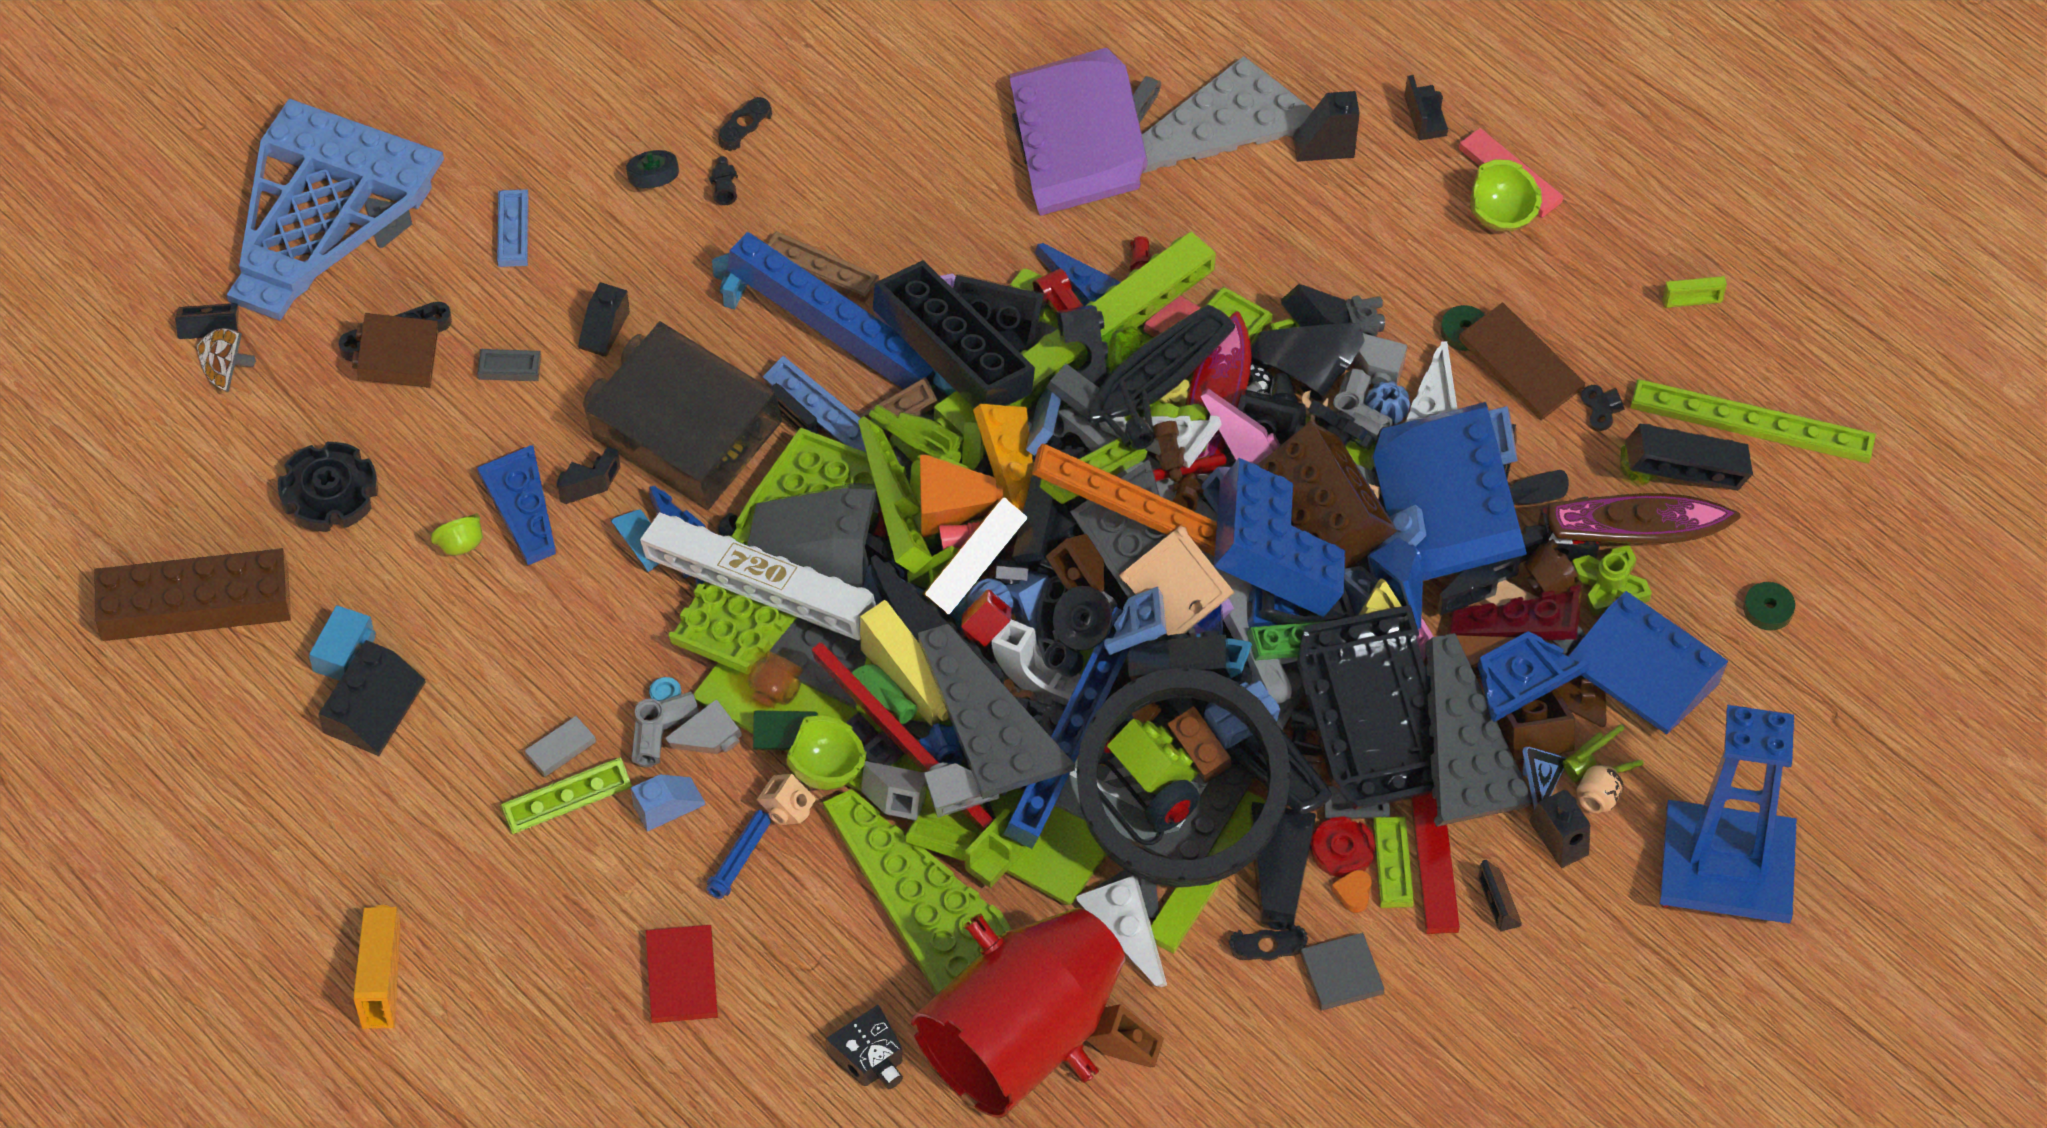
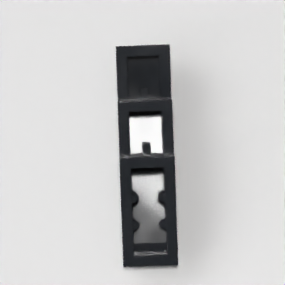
[1437,529,1543,616]

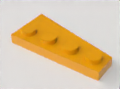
[973,404,1033,513]

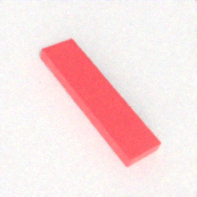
[1459,128,1563,217]

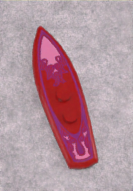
[1185,311,1252,474]

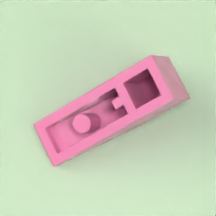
[1201,389,1280,465]

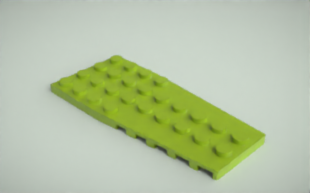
[669,427,907,674]

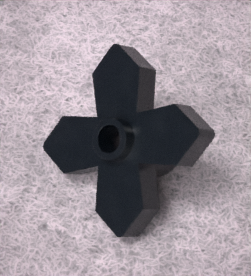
[1308,400,1375,451]

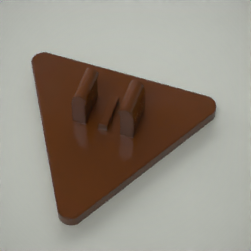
[1556,675,1607,727]

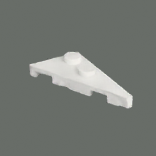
[1405,341,1457,423]
[1076,876,1167,987]

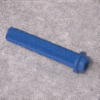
[706,810,771,899]

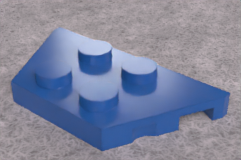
[1477,631,1590,722]

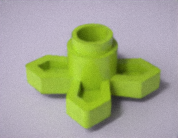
[1572,545,1652,616]

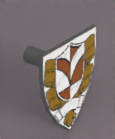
[197,328,256,392]

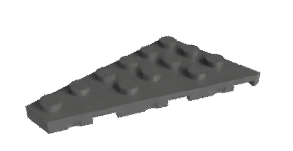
[1425,633,1533,827]

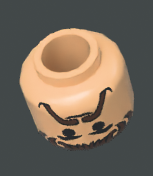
[1576,765,1624,813]

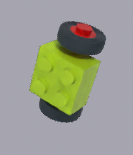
[1099,714,1200,832]

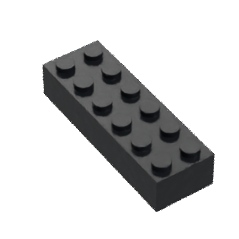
[873,260,1035,408]

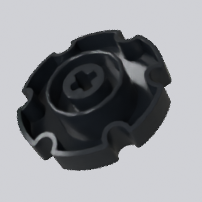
[278,442,378,532]

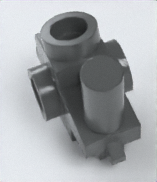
[1346,295,1385,337]

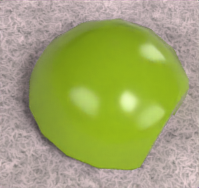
[1470,159,1542,231]
[786,715,867,791]

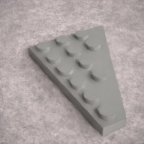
[1142,56,1313,173]

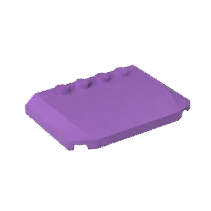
[1010,48,1148,216]

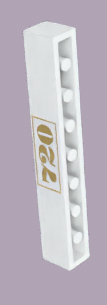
[640,512,876,641]

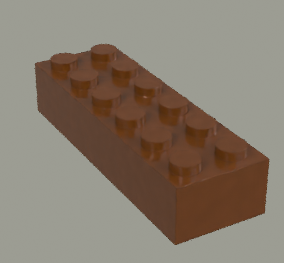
[94,548,291,641]

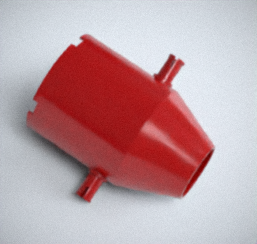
[911,908,1125,1118]

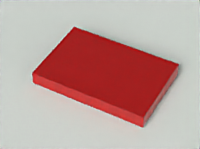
[646,925,718,1023]

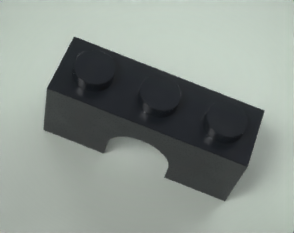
[1056,305,1111,388]

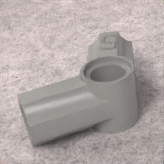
[1333,369,1393,442]
[632,692,699,767]

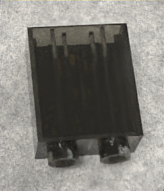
[583,321,782,510]

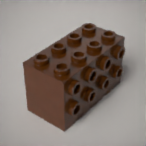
[1257,421,1397,569]

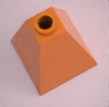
[920,455,1003,537]

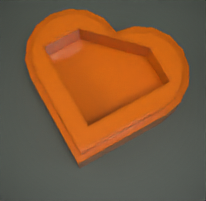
[1331,870,1372,913]

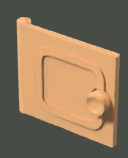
[1119,525,1235,636]

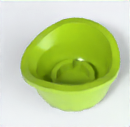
[430,513,483,556]

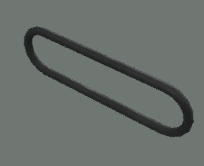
[1098,761,1164,845]

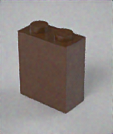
[352,313,438,388]

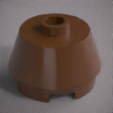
[1524,539,1584,594]

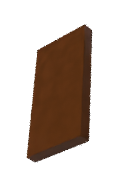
[1458,302,1586,420]

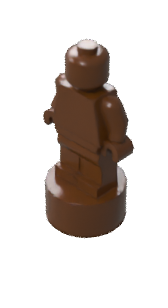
[1152,421,1185,482]
[1172,473,1204,511]

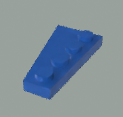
[477,445,556,565]

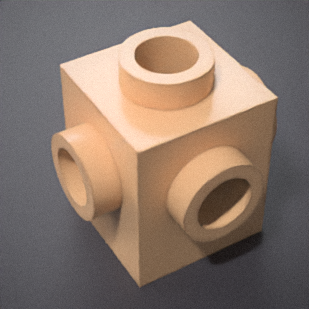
[757,774,816,825]

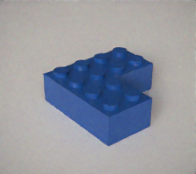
[1214,458,1345,617]

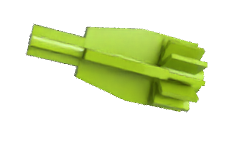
[869,405,963,463]

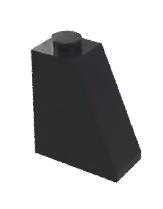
[1293,91,1360,162]

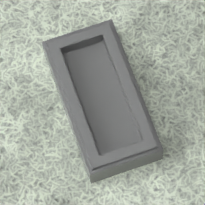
[525,716,596,777]

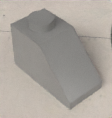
[1352,333,1407,385]
[666,699,742,754]
[924,763,999,818]

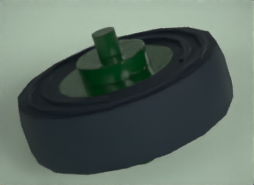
[626,150,679,188]

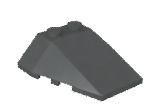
[747,483,880,587]

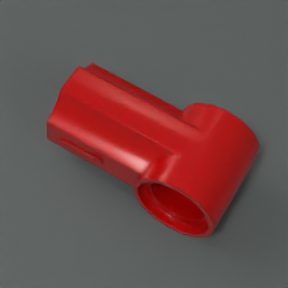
[1032,268,1083,316]

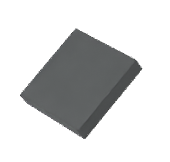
[1300,933,1384,1011]

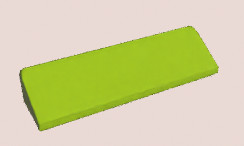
[499,757,632,834]

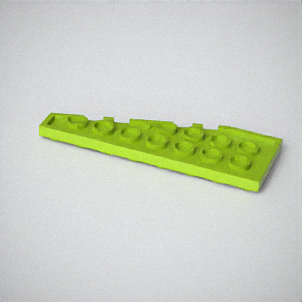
[823,789,1012,995]

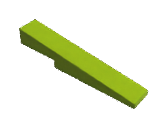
[858,416,933,574]

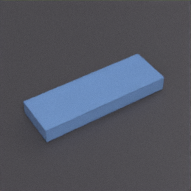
[497,189,529,267]

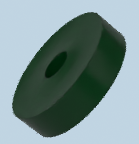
[1441,305,1485,351]
[1744,582,1795,630]

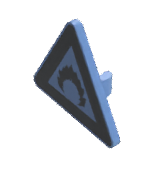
[1522,747,1566,810]

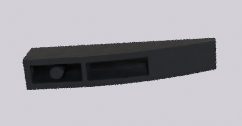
[871,555,1004,685]

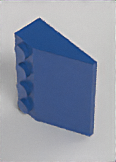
[1568,591,1728,735]

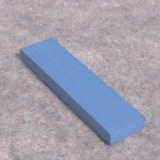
[1026,388,1061,456]

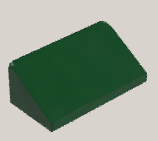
[753,710,818,750]

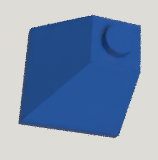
[1369,537,1423,629]

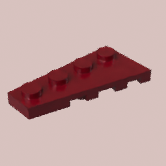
[1450,585,1582,640]

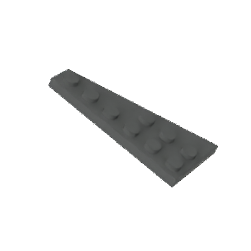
[1070,460,1197,641]
[918,624,1075,799]

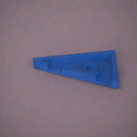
[1035,243,1121,306]

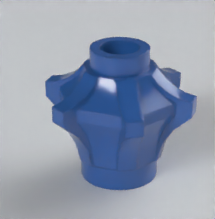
[919,723,963,765]

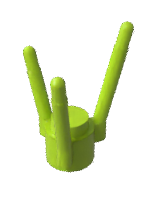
[1563,724,1644,783]

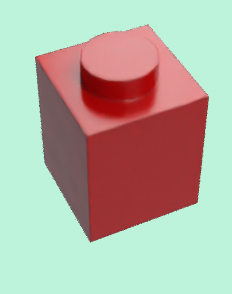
[961,589,1012,646]

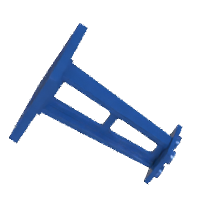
[1659,705,1797,924]

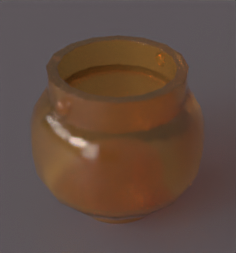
[747,651,803,709]

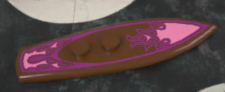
[1547,493,1741,544]

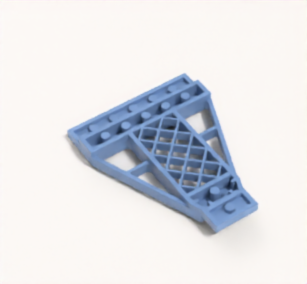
[227,99,444,321]

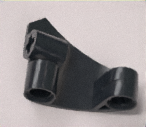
[1251,323,1365,401]
[1037,576,1084,678]

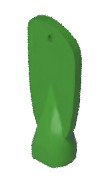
[852,664,917,724]

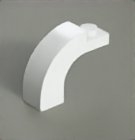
[991,619,1081,705]

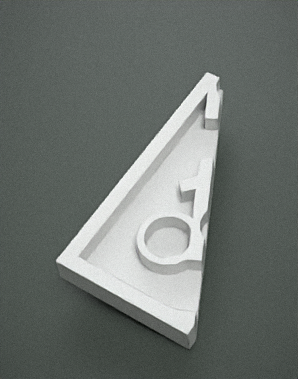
[1099,416,1222,468]

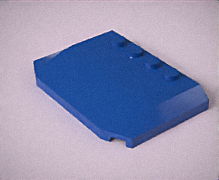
[1373,402,1527,581]

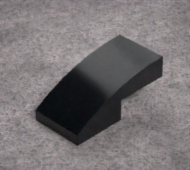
[846,712,905,766]

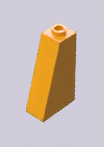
[354,905,401,1029]

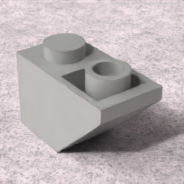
[861,761,927,820]

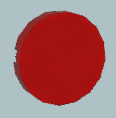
[1310,816,1376,878]

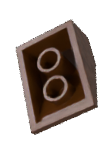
[1497,689,1575,760]

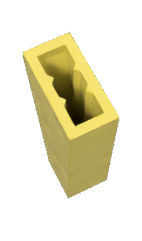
[860,600,950,727]

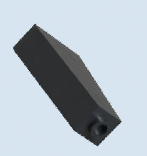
[1250,801,1316,930]

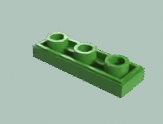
[1247,621,1328,661]

